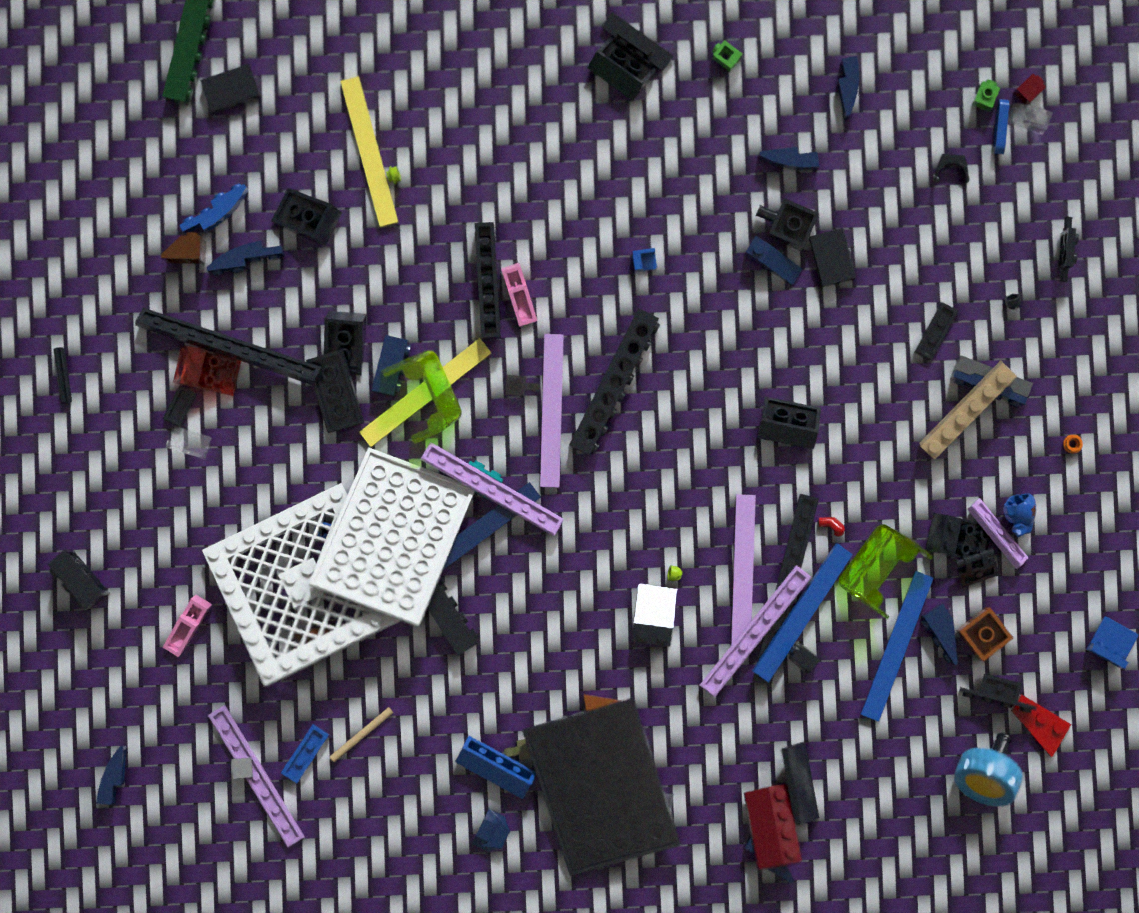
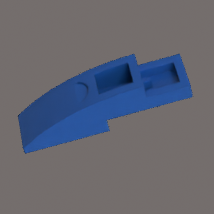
[179,184,249,234]

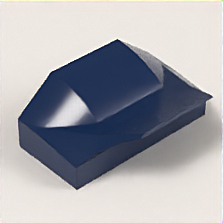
[472,808,511,852]

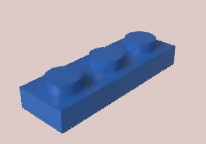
[281,724,330,783]

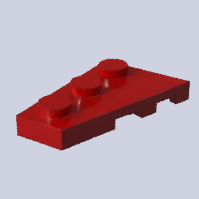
[1011,694,1072,758]

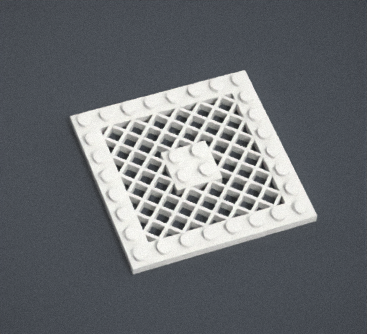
[202,483,401,686]

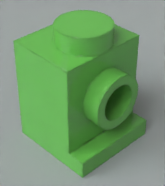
[712,40,742,73]
[971,80,1000,112]

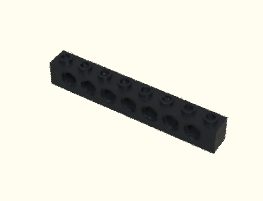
[569,308,661,456]

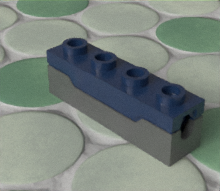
[950,355,1033,408]

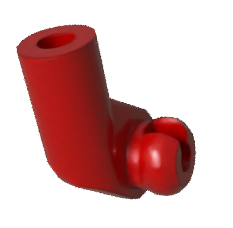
[818,517,845,537]

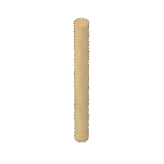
[329,707,394,762]

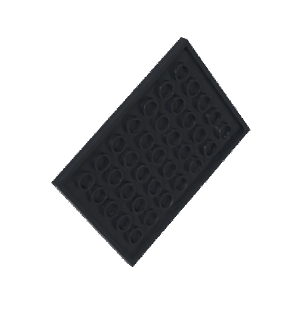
[522,697,681,876]

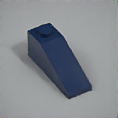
[744,236,802,285]

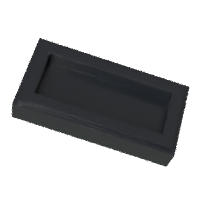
[163,385,198,428]

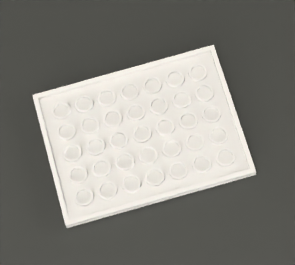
[309,448,475,627]

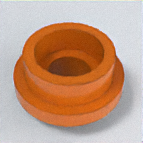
[1063,435,1083,454]

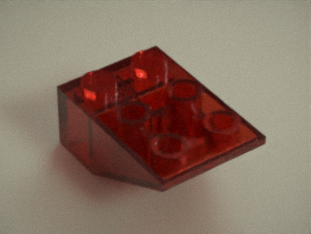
[173,346,241,396]

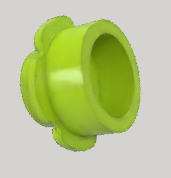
[386,166,401,184]

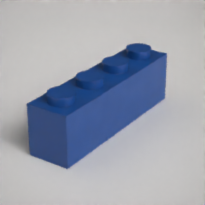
[455,736,536,799]

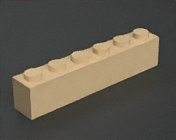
[919,360,1017,460]

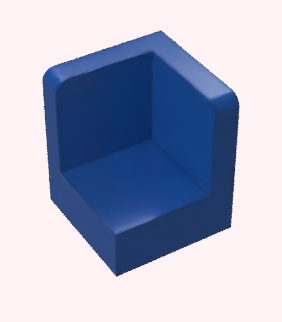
[632,248,657,272]

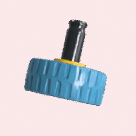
[954,733,1023,807]

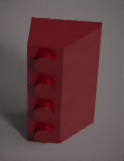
[744,784,802,870]

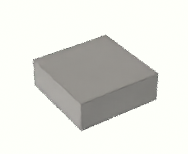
[231,757,253,779]

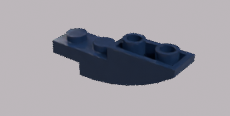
[207,241,284,276]

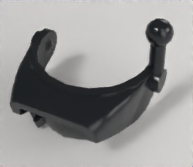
[933,154,970,183]

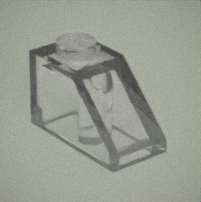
[1008,103,1053,135]

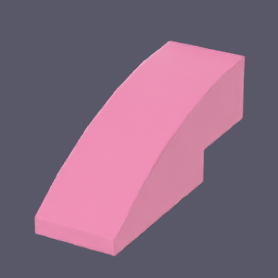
[501,263,537,326]
[163,595,212,657]

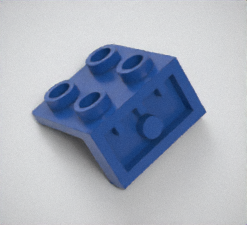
[1086,616,1138,669]

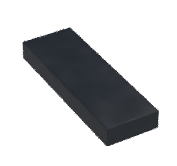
[914,302,958,362]

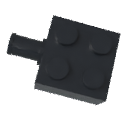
[756,198,819,251]

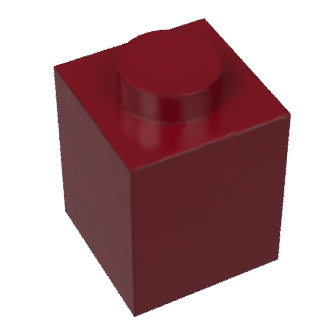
[1013,74,1046,106]

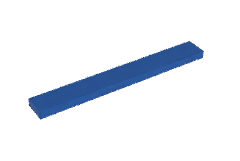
[752,543,853,682]
[860,571,933,721]

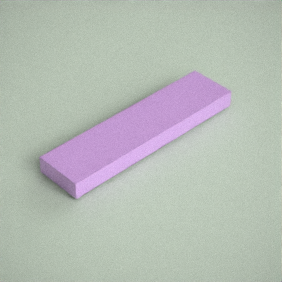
[967,498,1028,569]

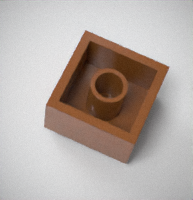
[956,607,1013,662]

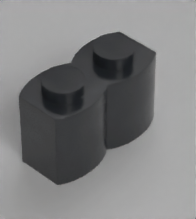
[788,644,820,674]

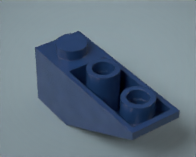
[921,604,958,665]

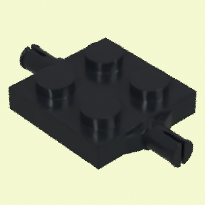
[1058,217,1079,282]

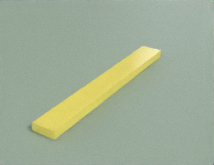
[340,76,399,228]
[359,338,492,447]

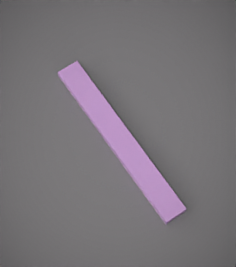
[540,334,564,487]
[420,442,564,536]
[731,494,756,645]
[700,565,812,697]
[208,705,305,848]

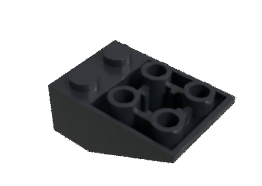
[925,513,990,562]

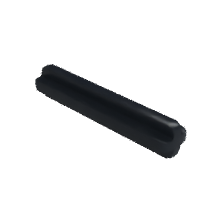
[53,347,72,404]

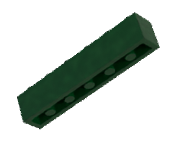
[162,0,216,105]

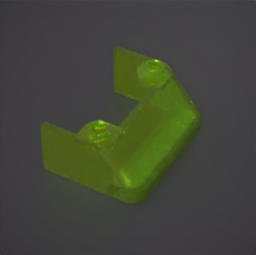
[381,350,462,444]
[839,524,933,620]

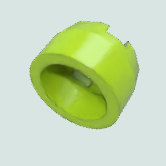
[667,565,682,581]

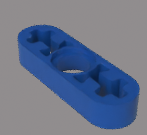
[993,99,1009,155]

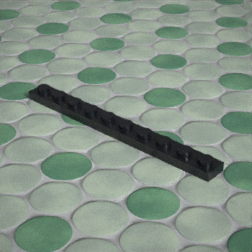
[135,307,321,386]
[752,494,819,685]

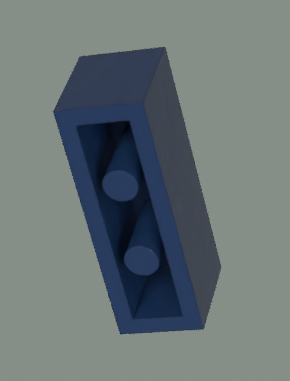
[371,335,411,397]

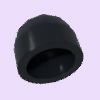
[1005,294,1021,310]

